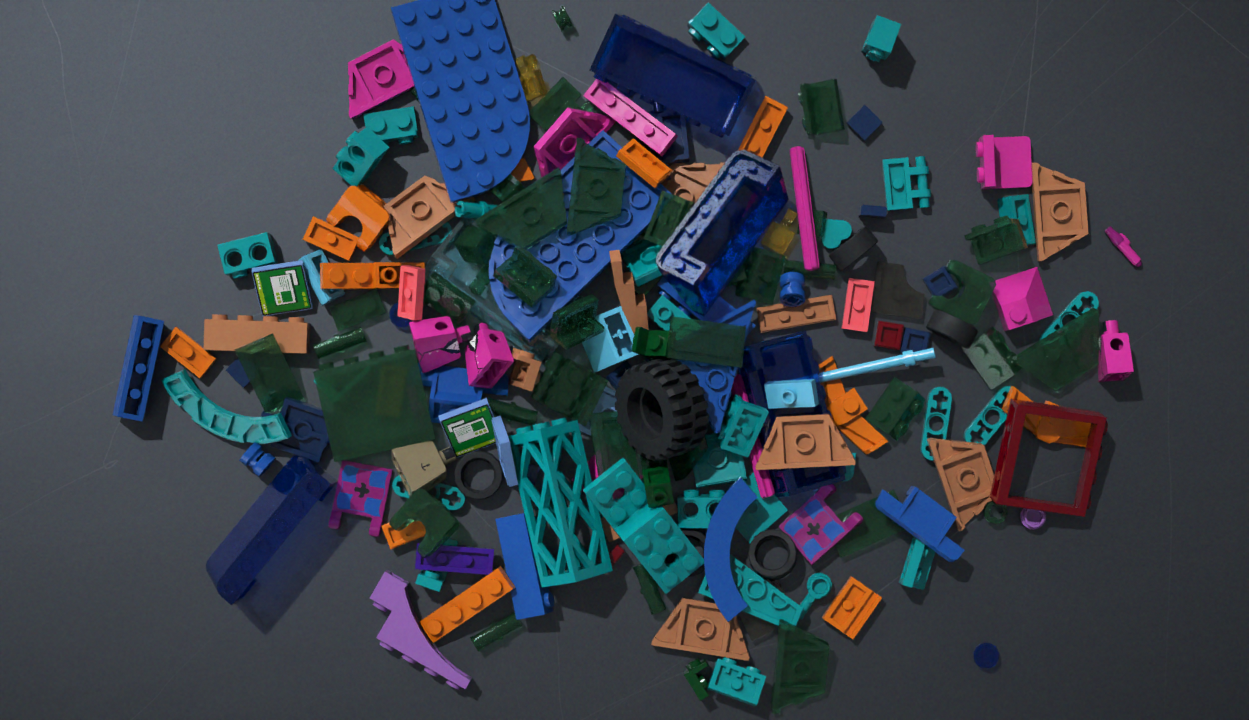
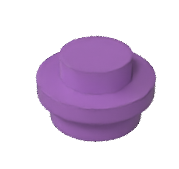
[1020,508,1046,530]

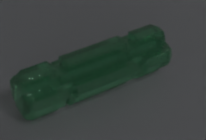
[469,255,491,296]

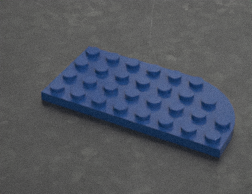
[391,0,530,203]
[489,130,676,342]

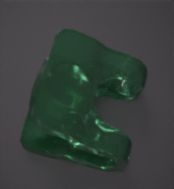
[928,260,996,324]
[389,489,460,558]

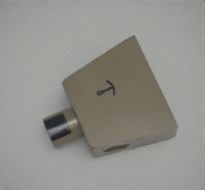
[391,440,456,501]

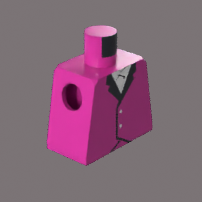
[409,316,472,373]
[1096,320,1134,382]
[465,323,514,389]

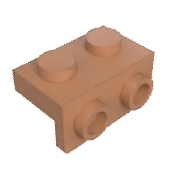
[508,348,542,391]

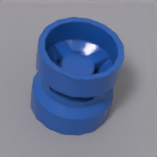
[780,272,805,307]
[239,442,276,477]

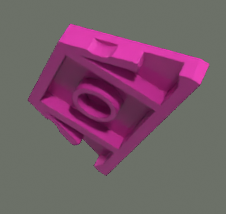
[348,39,414,120]
[534,108,616,186]

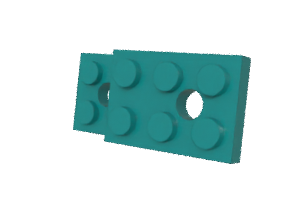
[583,458,704,594]

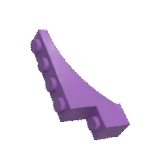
[370,570,472,690]

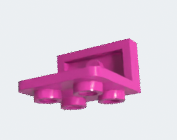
[976,135,1032,189]

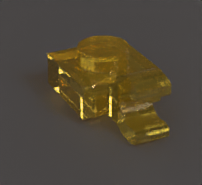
[516,54,548,102]
[761,208,797,255]

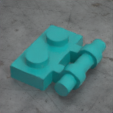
[882,156,931,211]

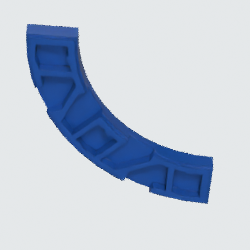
[704,477,757,622]

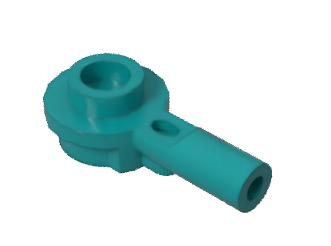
[799,573,832,620]

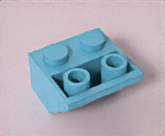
[575,306,639,373]

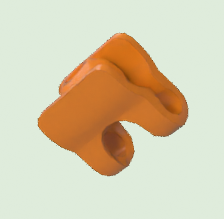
[326,184,390,252]

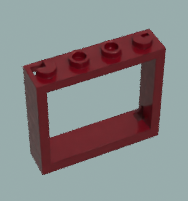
[990,399,1108,517]

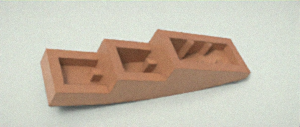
[609,250,649,334]

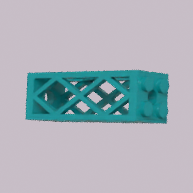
[508,417,613,588]

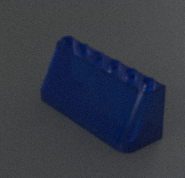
[590,13,757,138]
[655,150,789,316]
[738,330,846,497]
[206,455,338,605]

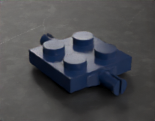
[636,95,690,181]
[261,397,346,462]

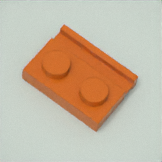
[822,576,882,639]

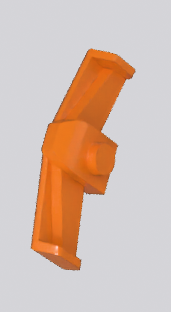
[811,356,888,455]
[1002,386,1091,447]

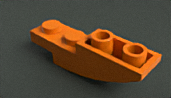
[320,262,425,290]

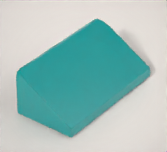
[997,194,1036,249]

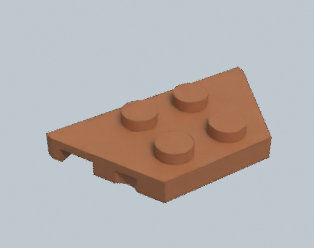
[657,163,729,253]
[1031,163,1089,261]
[384,175,475,259]
[756,414,856,470]
[927,438,994,531]
[651,598,749,661]

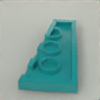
[698,554,803,632]

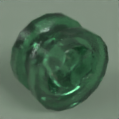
[551,5,573,31]
[983,500,1008,524]

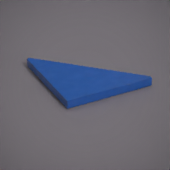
[672,299,756,434]

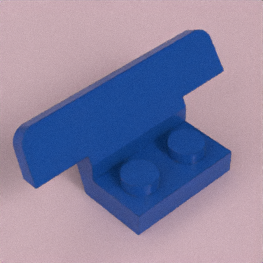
[408,363,509,423]
[875,486,965,562]

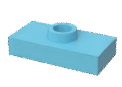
[764,379,819,409]

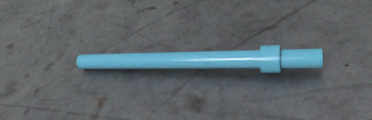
[789,348,936,384]

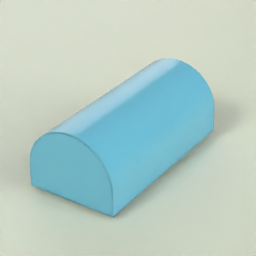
[298,249,345,306]

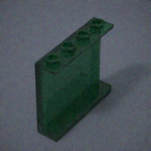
[313,345,435,462]

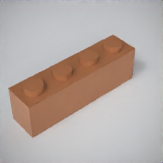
[203,314,311,354]

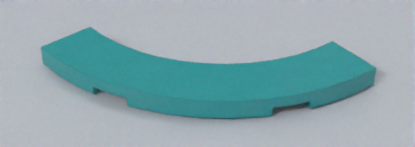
[161,369,292,444]

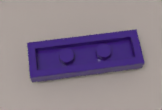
[415,543,494,575]

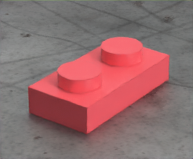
[397,265,425,320]
[841,278,875,332]

